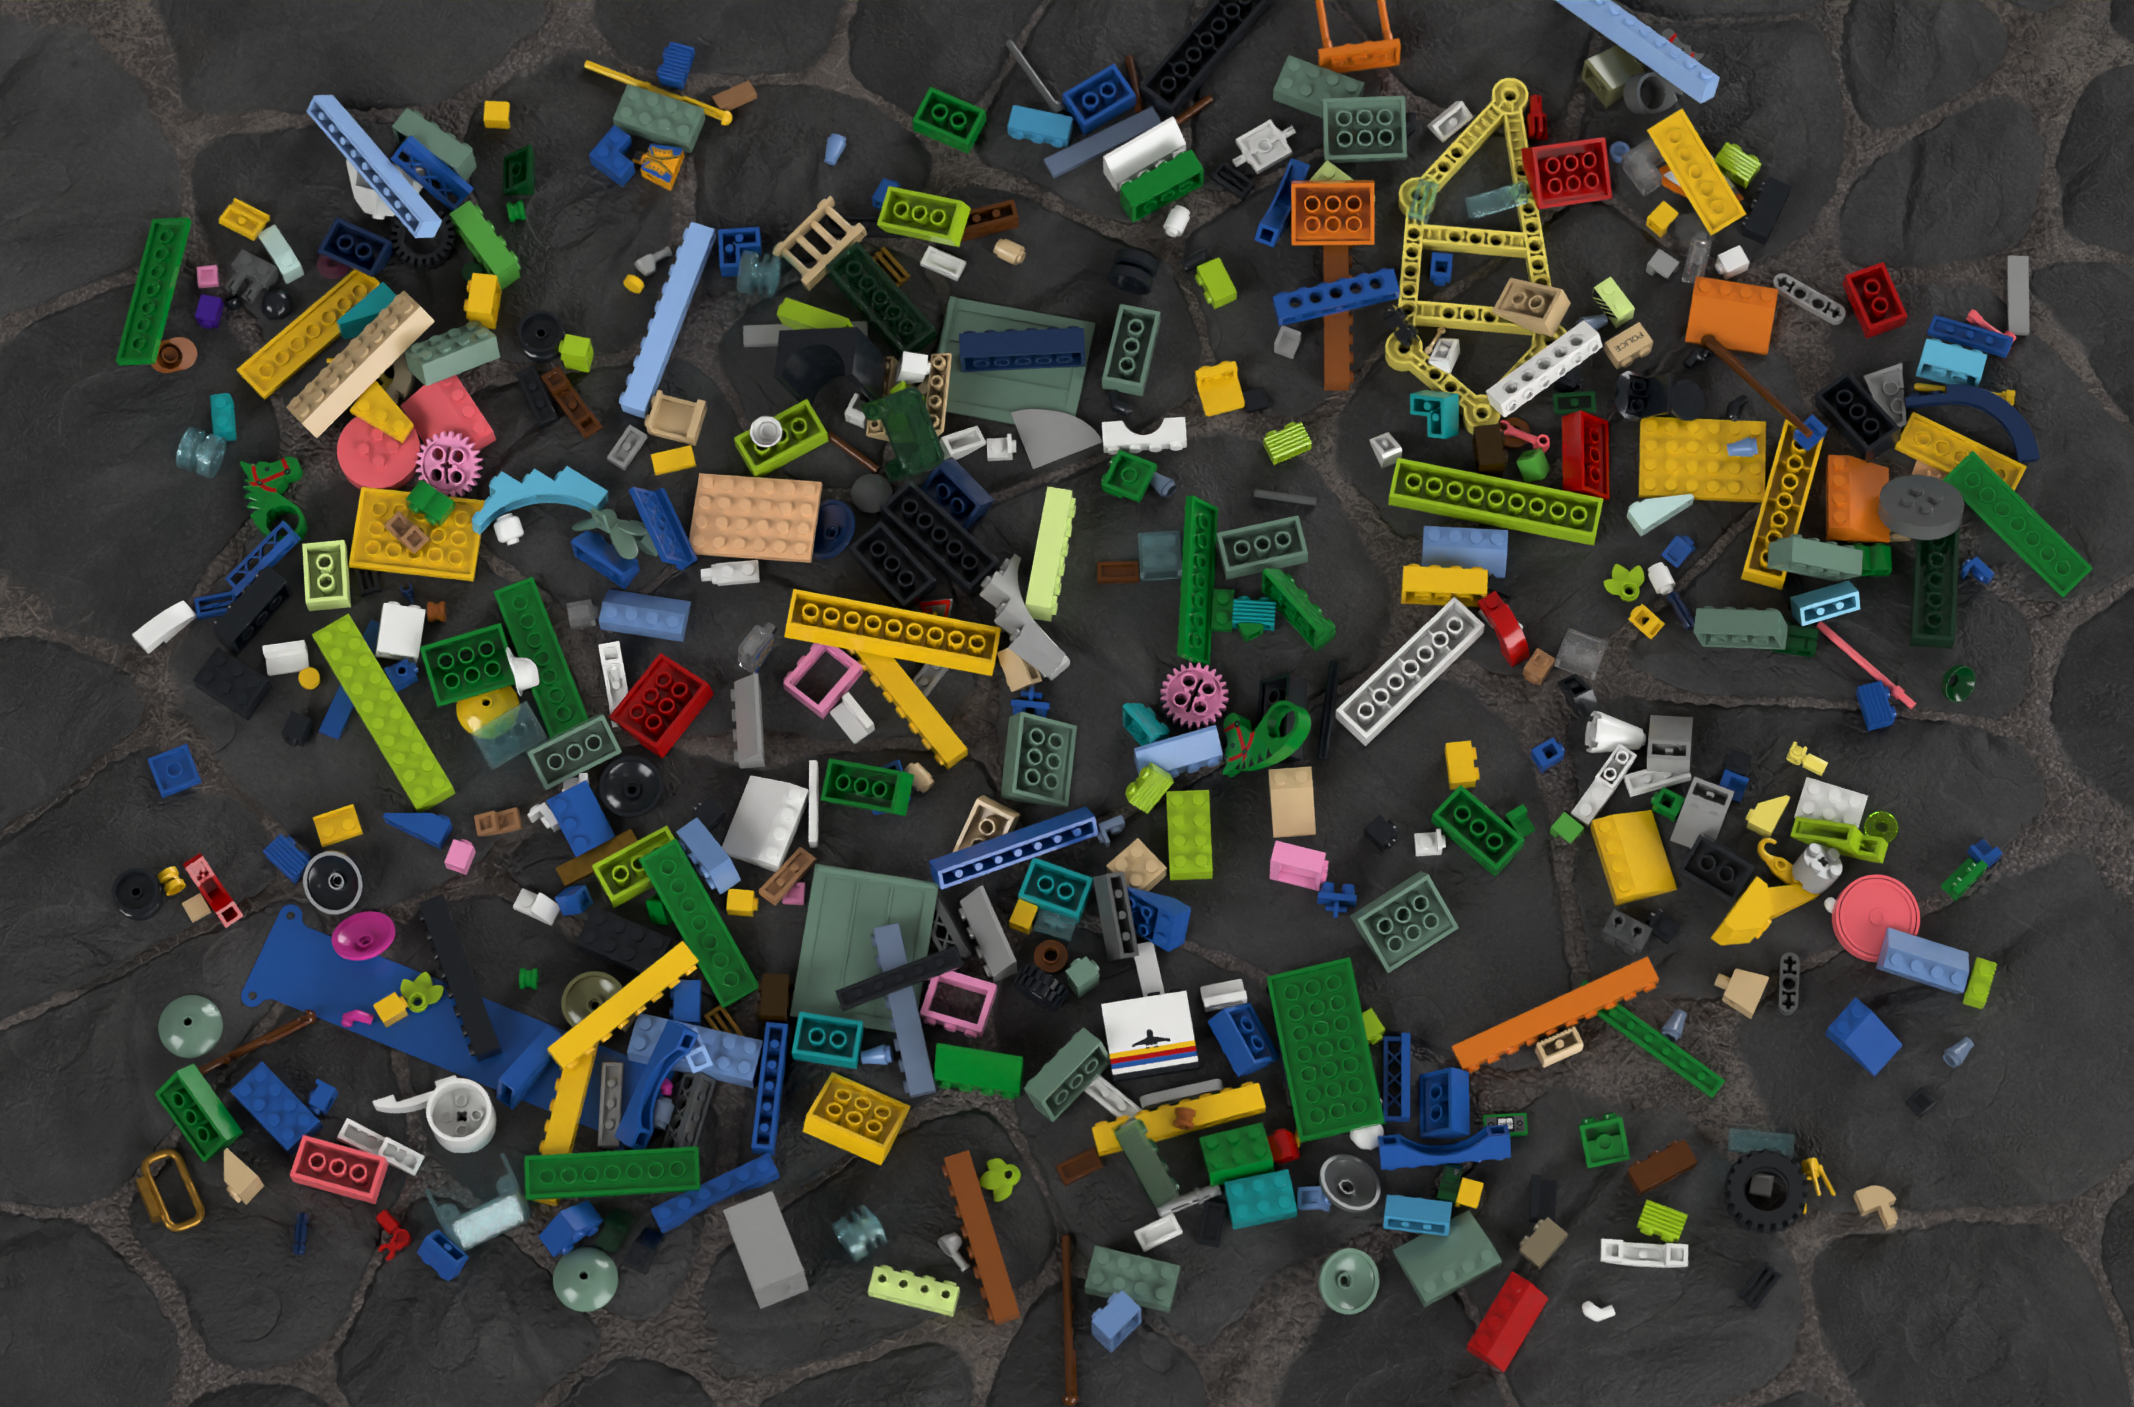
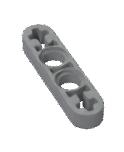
[1772,273,1846,325]
[1139,1079,1224,1110]

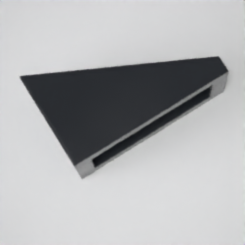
[1487,574,1512,601]

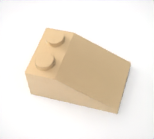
[1492,278,1571,337]
[1268,767,1316,838]
[952,795,1021,874]

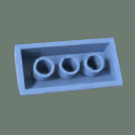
[1421,526,1508,578]
[599,589,691,642]
[1134,725,1223,778]
[1876,927,1969,994]

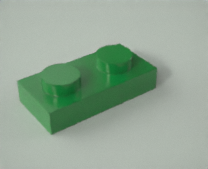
[1211,589,1234,632]

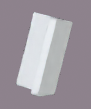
[262,640,309,676]
[830,692,875,744]
[1200,979,1247,1012]

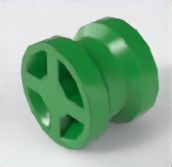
[506,200,526,223]
[519,968,539,990]

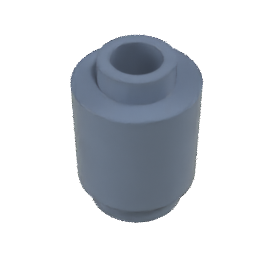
[653,1097,675,1130]

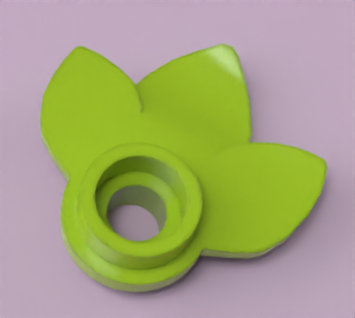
[1604,564,1644,602]
[400,972,444,1013]
[979,1158,1021,1202]

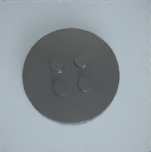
[1878,475,1964,540]

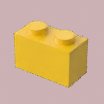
[1445,741,1479,790]

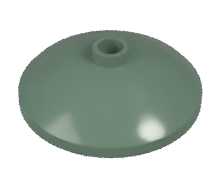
[158,995,223,1058]
[553,1247,618,1312]
[1318,1248,1379,1314]

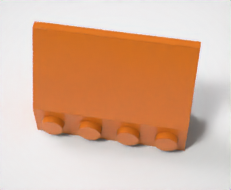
[1291,180,1374,245]
[1685,276,1778,355]
[1826,455,1890,543]

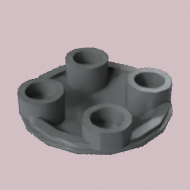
[851,474,893,513]

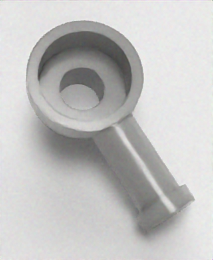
[634,246,672,277]
[938,1232,971,1272]

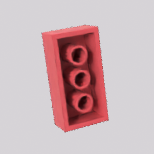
[290,1135,389,1204]

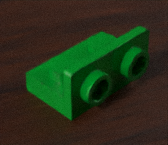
[1941,858,1988,902]

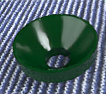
[1942,665,1976,703]

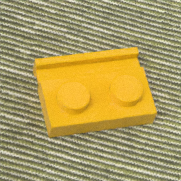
[219,198,270,241]
[313,804,363,847]

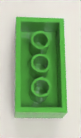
[450,200,521,290]

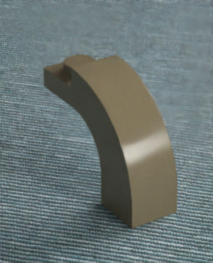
[385,352,415,404]

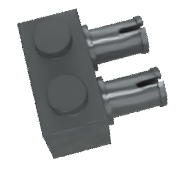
[224,249,279,303]
[1601,909,1652,956]

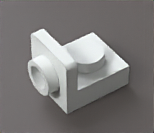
[987,434,1016,461]
[527,802,560,832]
[1414,829,1446,856]

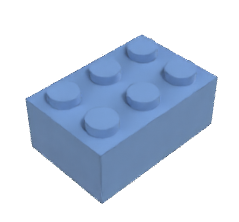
[676,818,741,895]
[1091,1290,1142,1353]

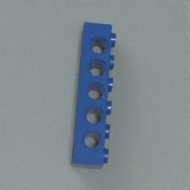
[1272,268,1400,326]
[751,1022,789,1156]

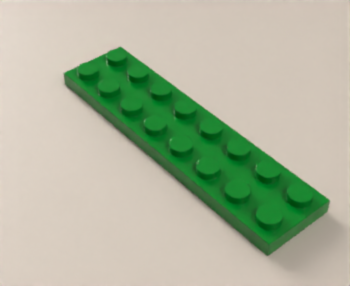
[115,217,192,366]
[1943,451,2093,599]
[1177,495,1218,667]
[493,577,588,738]
[639,839,758,1009]
[524,1146,700,1200]

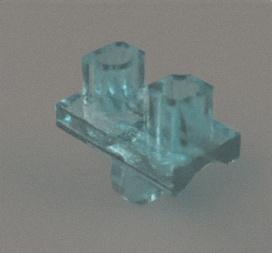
[1034,909,1077,941]

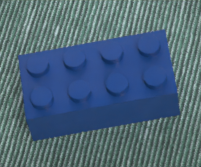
[230,1062,323,1156]

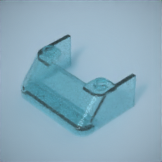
[425,1153,531,1252]

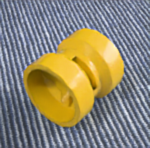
[157,866,186,896]

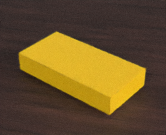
[651,445,696,476]

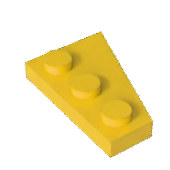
[350,380,414,443]

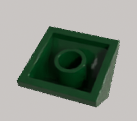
[503,145,535,196]

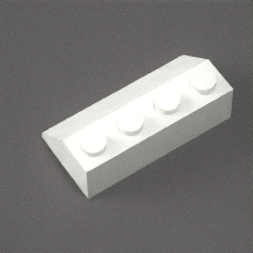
[1103,116,1186,192]

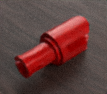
[1526,95,1548,141]

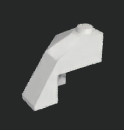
[346,159,425,219]

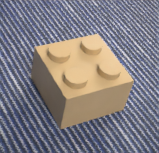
[1106,838,1167,892]

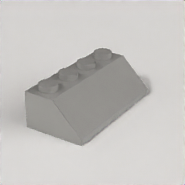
[731,673,765,768]
[958,885,1018,982]

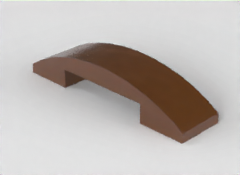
[541,366,603,439]

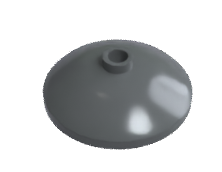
[1319,1154,1381,1212]

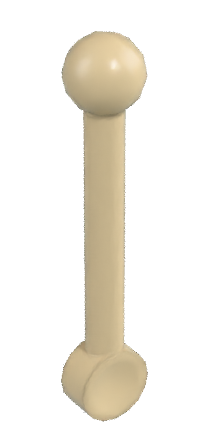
[1425,326,1446,354]

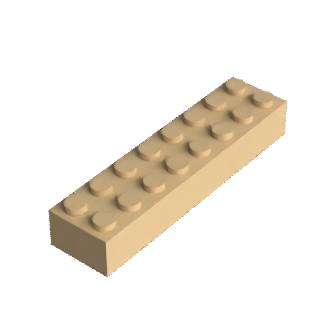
[286,291,435,438]

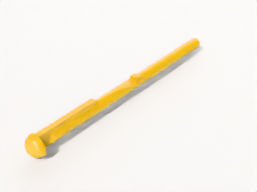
[584,60,733,126]

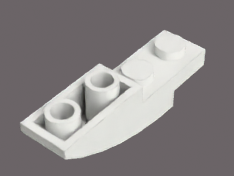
[1571,743,1637,827]

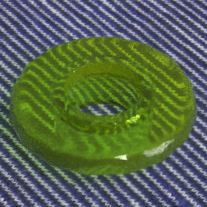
[1864,811,1898,843]

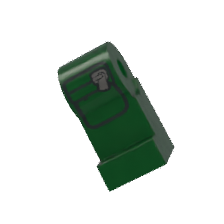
[1436,1163,1463,1207]

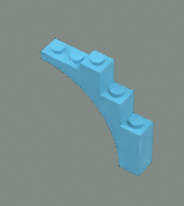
[471,466,608,535]

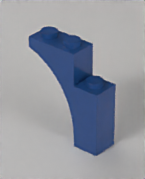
[1254,158,1311,247]

